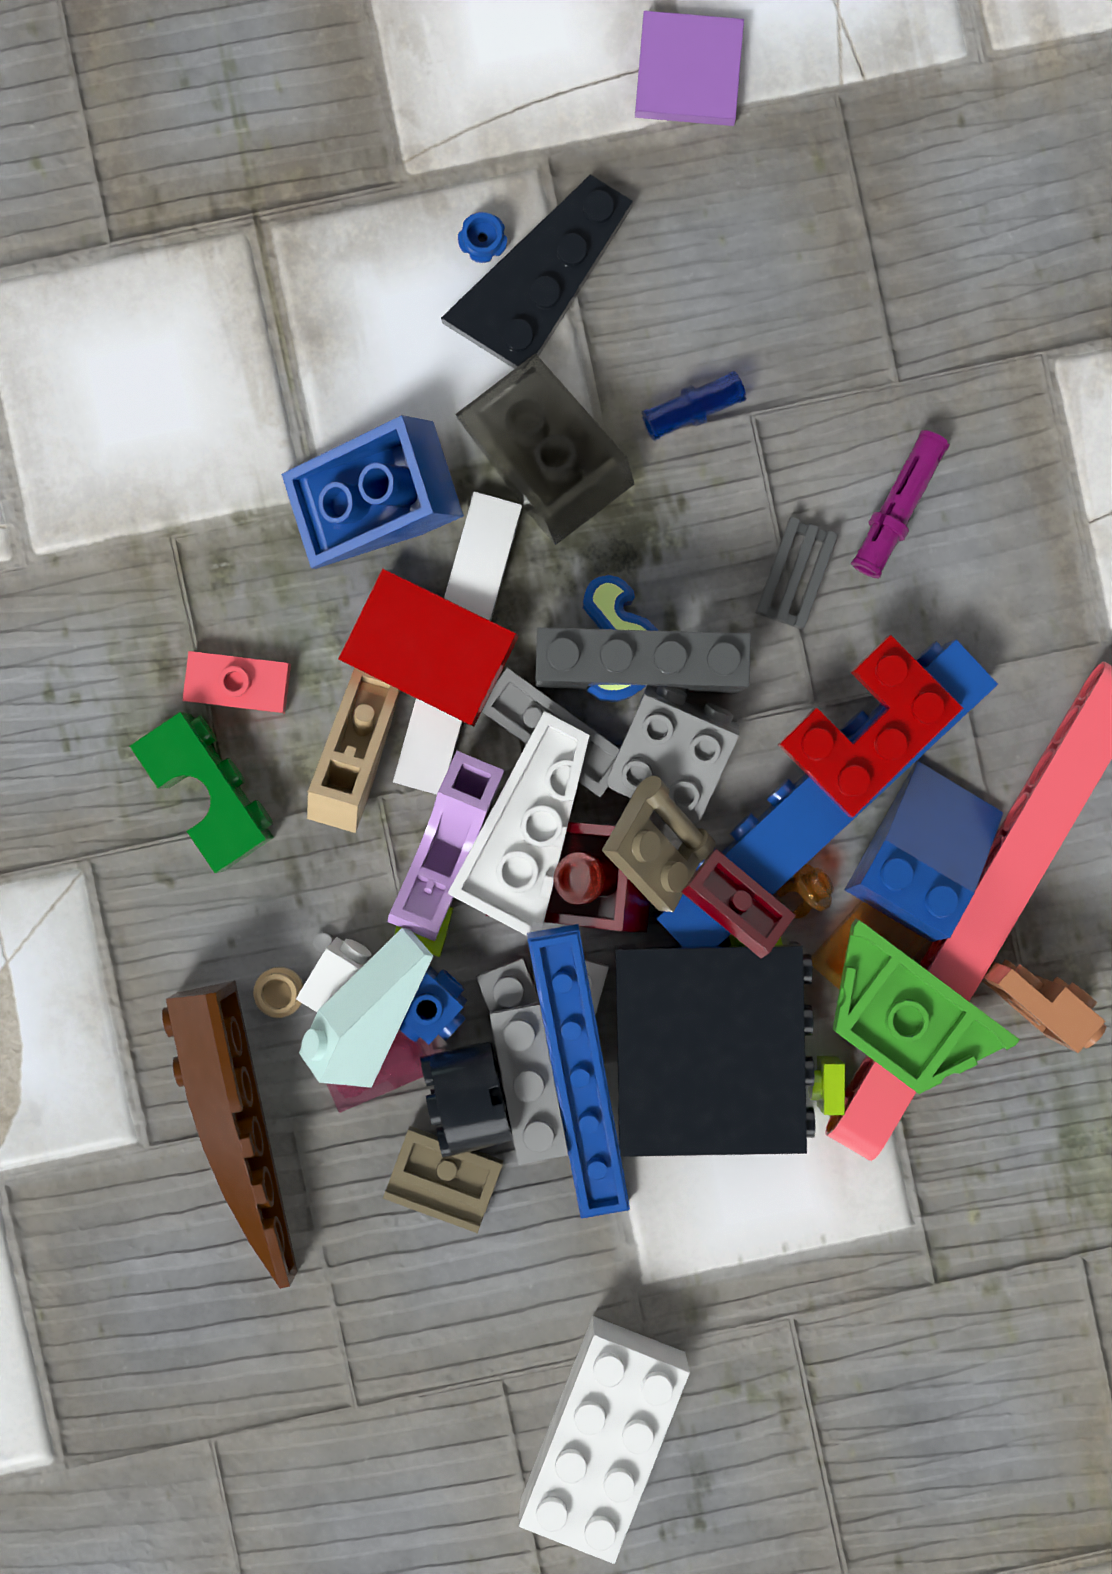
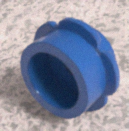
[458,212,507,263]

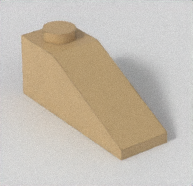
[307,668,401,833]

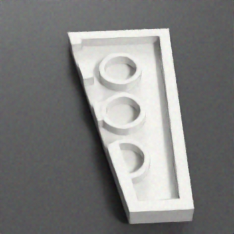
[447,711,590,936]

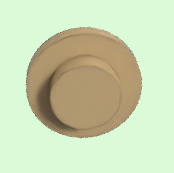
[253,967,304,1018]

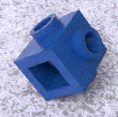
[399,966,467,1045]

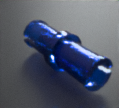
[641,371,746,441]

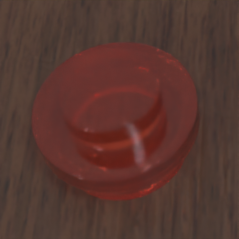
[553,852,605,905]

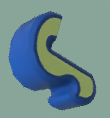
[583,575,658,702]

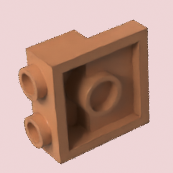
[982,959,1106,1053]

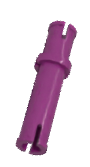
[851,430,950,579]

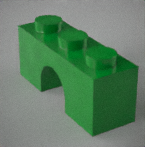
[129,712,274,873]

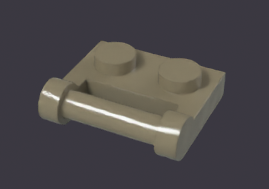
[602,776,716,912]

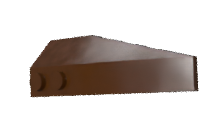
[162,980,298,1289]

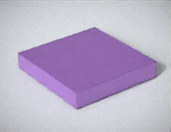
[635,11,744,126]

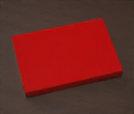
[338,568,519,727]

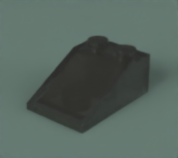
[455,353,635,545]

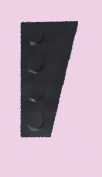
[441,174,633,376]

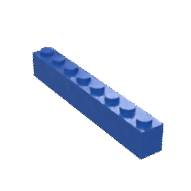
[654,639,998,947]

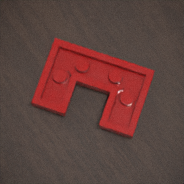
[777,635,964,818]

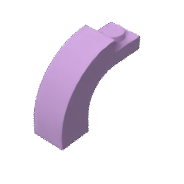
[387,751,504,941]

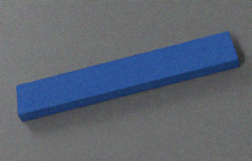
[527,924,630,1219]

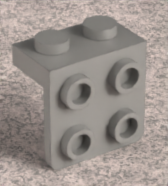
[607,685,739,824]

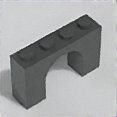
[536,627,751,694]

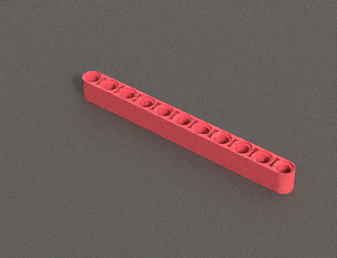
[825,661,1112,1161]

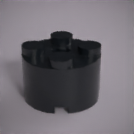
[420,1041,513,1158]

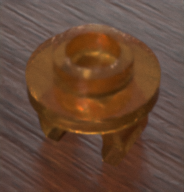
[777,864,834,919]

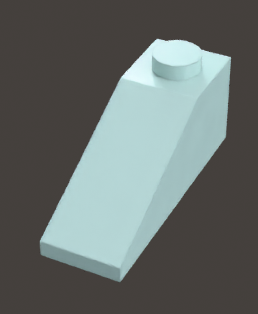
[299,928,433,1088]

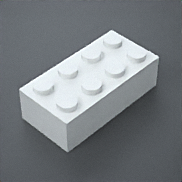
[519,1316,690,1564]

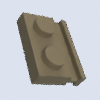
[383,1126,503,1234]

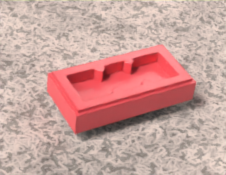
[182,651,291,714]

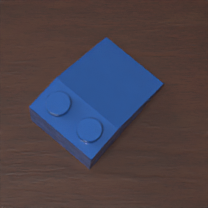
[281,415,464,569]
[844,761,1004,942]

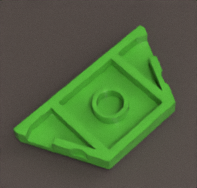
[833,919,1020,1094]

